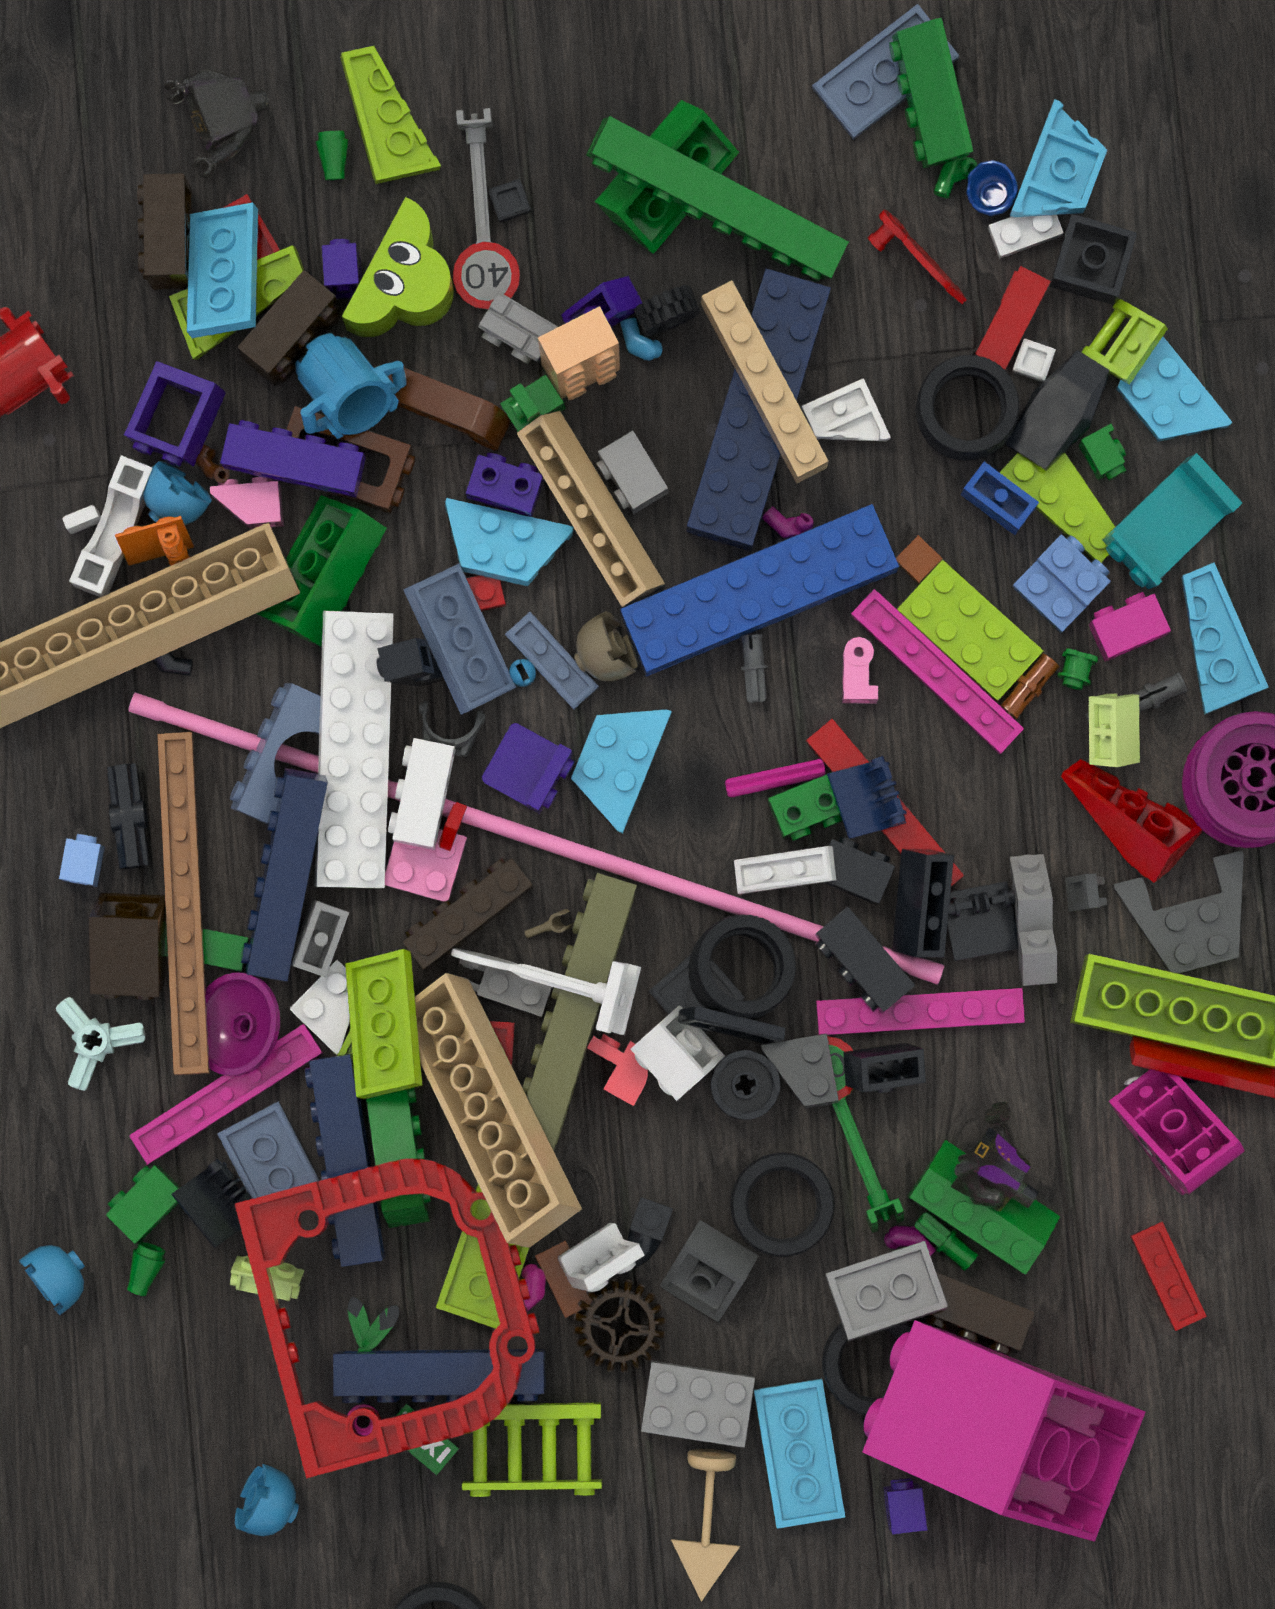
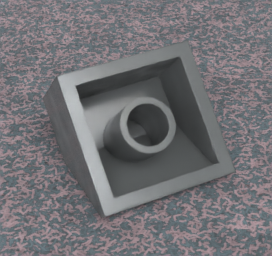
[659,1220,759,1322]

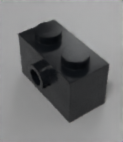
[844,1043,926,1093]

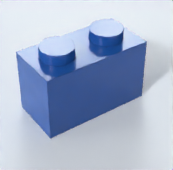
[961,462,1039,535]

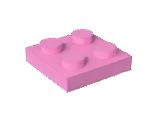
[385,829,467,902]

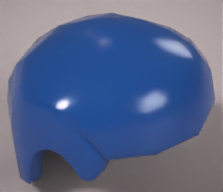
[967,160,1018,216]

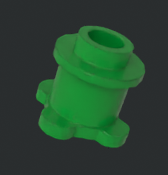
[1058,648,1098,690]

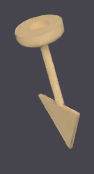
[671,1449,740,1601]

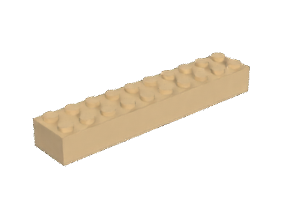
[0,522,300,728]

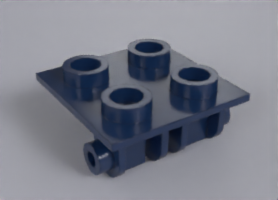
[827,756,907,839]

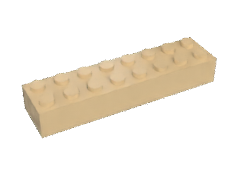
[415,973,582,1248]

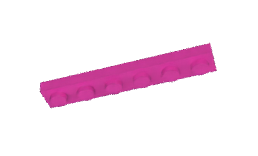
[851,589,1024,754]
[816,988,1025,1035]
[129,1024,323,1165]

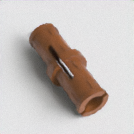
[1000,653,1060,720]

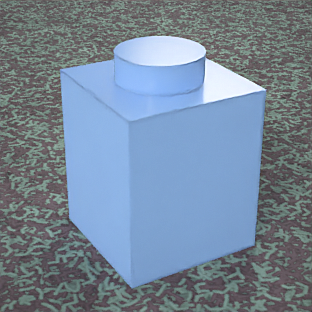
[59,834,105,887]

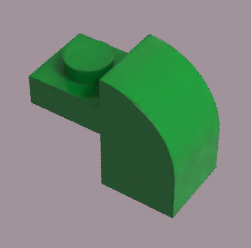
[500,375,566,432]

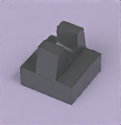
[1065,873,1107,912]

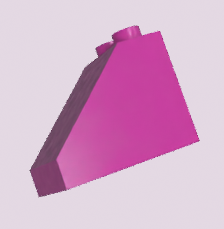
[862,1320,1145,1542]

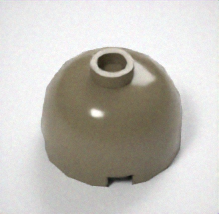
[574,611,638,682]

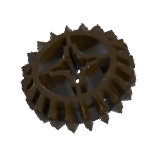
[573,1278,666,1373]

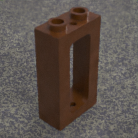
[287,406,416,514]

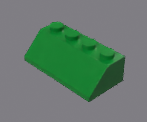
[889,17,973,168]
[595,100,739,254]
[256,495,387,647]
[907,1140,1060,1275]

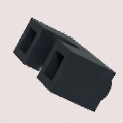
[376,638,445,687]

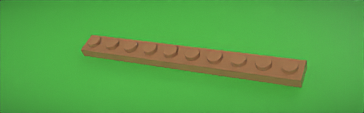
[157,732,210,1076]

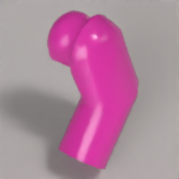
[521,1264,546,1312]

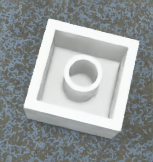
[631,1005,725,1101]

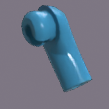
[620,318,663,361]

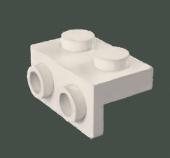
[558,1223,644,1292]

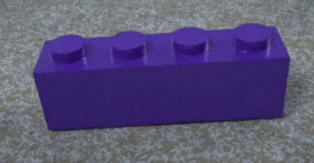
[220,420,366,498]

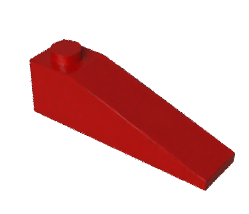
[1061,759,1203,883]

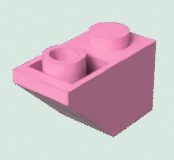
[210,477,284,529]

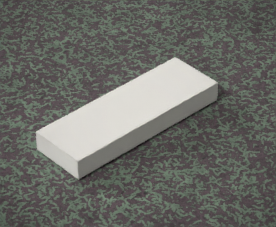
[734,846,836,894]

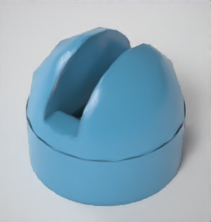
[509,659,536,687]

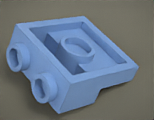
[1012,534,1111,633]

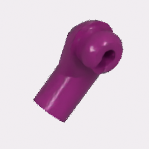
[762,506,814,539]

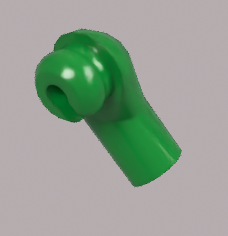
[933,157,978,198]

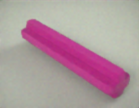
[725,759,826,797]

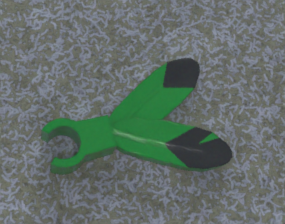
[347,1297,400,1352]

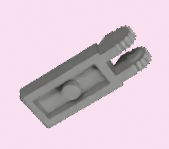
[459,959,552,1017]

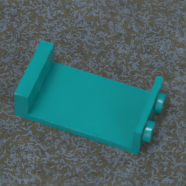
[1102,453,1242,589]

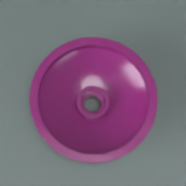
[206,973,280,1076]

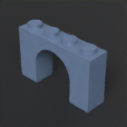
[230,683,320,824]

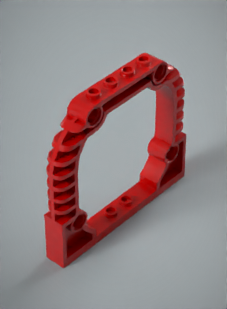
[235,1158,540,1478]

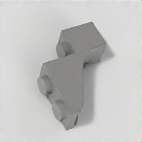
[1010,854,1057,986]

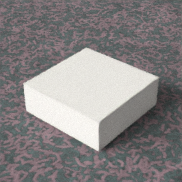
[1012,338,1056,382]
[62,505,101,535]

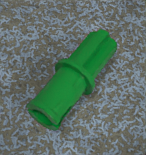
[914,1212,978,1271]

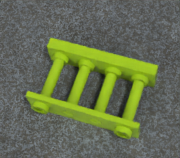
[462,1402,602,1497]

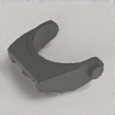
[419,700,486,757]

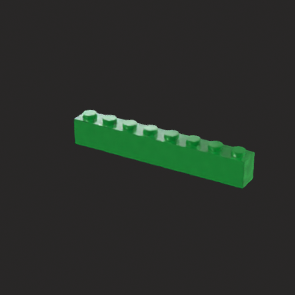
[586,116,849,282]

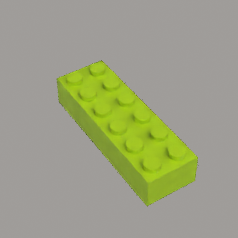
[1070,954,1275,1068]

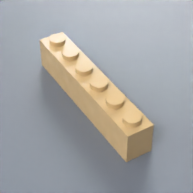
[701,280,829,484]
[517,411,665,607]

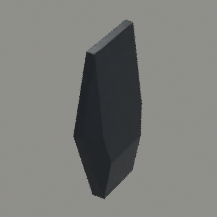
[1005,350,1110,471]

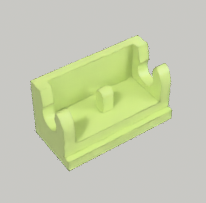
[1089,693,1140,767]

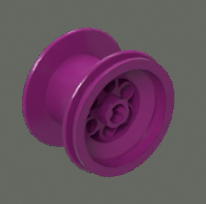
[1182,711,1275,848]

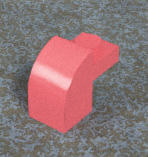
[587,1034,648,1106]

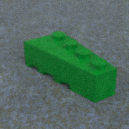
[366,1087,431,1228]

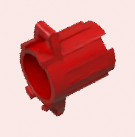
[0,307,74,417]

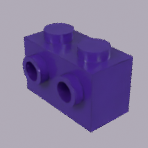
[466,452,544,517]

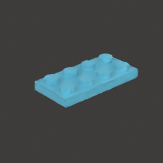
[187,202,258,338]
[754,1378,845,1529]

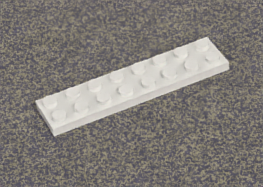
[314,611,393,888]

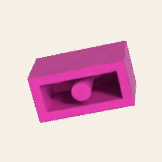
[1089,592,1171,662]

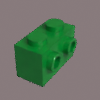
[768,772,843,841]

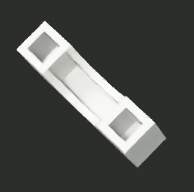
[69,455,153,597]

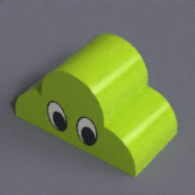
[342,197,454,337]

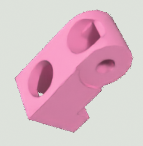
[842,637,878,704]

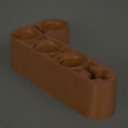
[387,362,511,451]

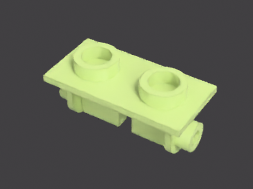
[230,1255,304,1301]

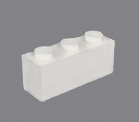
[388,738,456,850]

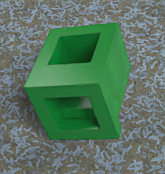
[1078,424,1127,481]

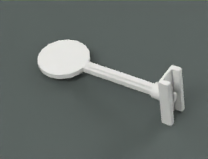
[451,948,641,1035]

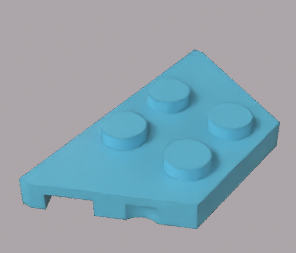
[1010,99,1107,217]
[1116,337,1232,442]
[445,498,574,586]
[571,709,672,834]

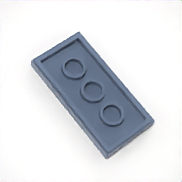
[812,4,959,140]
[403,564,516,714]

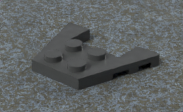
[1112,850,1244,974]

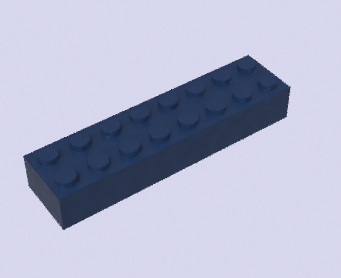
[686,268,831,552]

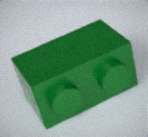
[106,1165,180,1244]

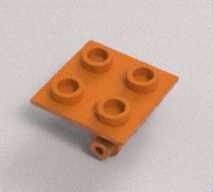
[115,516,194,566]

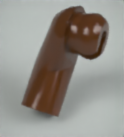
[195,444,230,483]

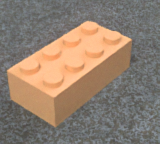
[538,306,620,400]

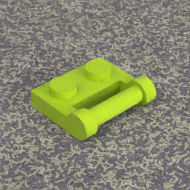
[1082,298,1168,385]

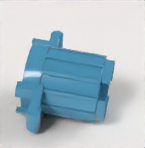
[296,333,407,439]

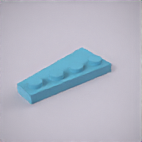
[1181,563,1268,715]

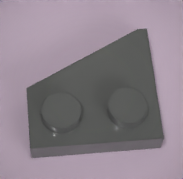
[761,1034,839,1109]

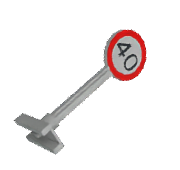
[453,108,520,309]

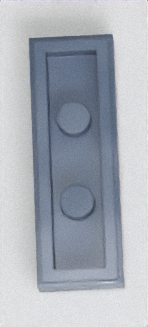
[505,612,599,710]

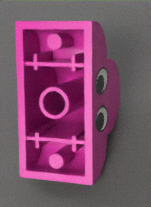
[1109,1069,1245,1195]

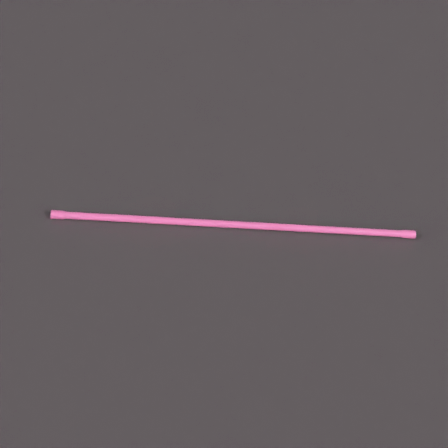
[129,692,944,985]

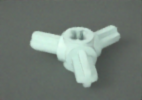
[56,997,145,1091]

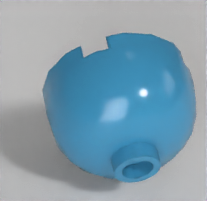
[143,461,212,525]
[19,1245,85,1315]
[235,1464,299,1536]

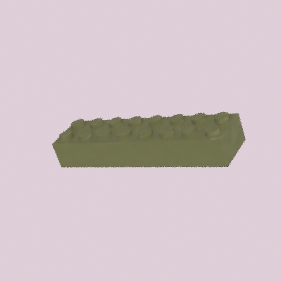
[522,873,637,1151]

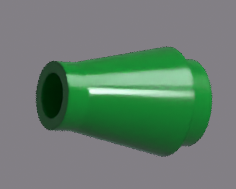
[315,131,349,181]
[127,1242,166,1296]

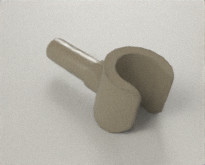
[525,909,574,939]

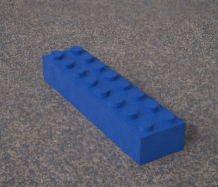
[620,504,899,677]

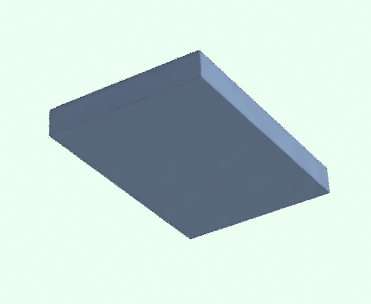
[217,1101,320,1199]

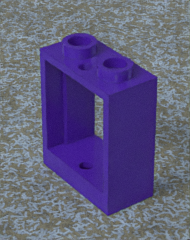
[124,361,226,467]

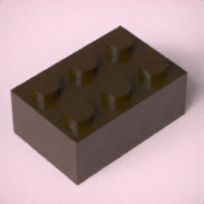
[137,173,192,290]
[237,270,340,386]

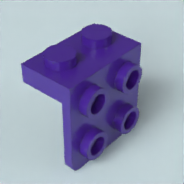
[482,723,575,814]

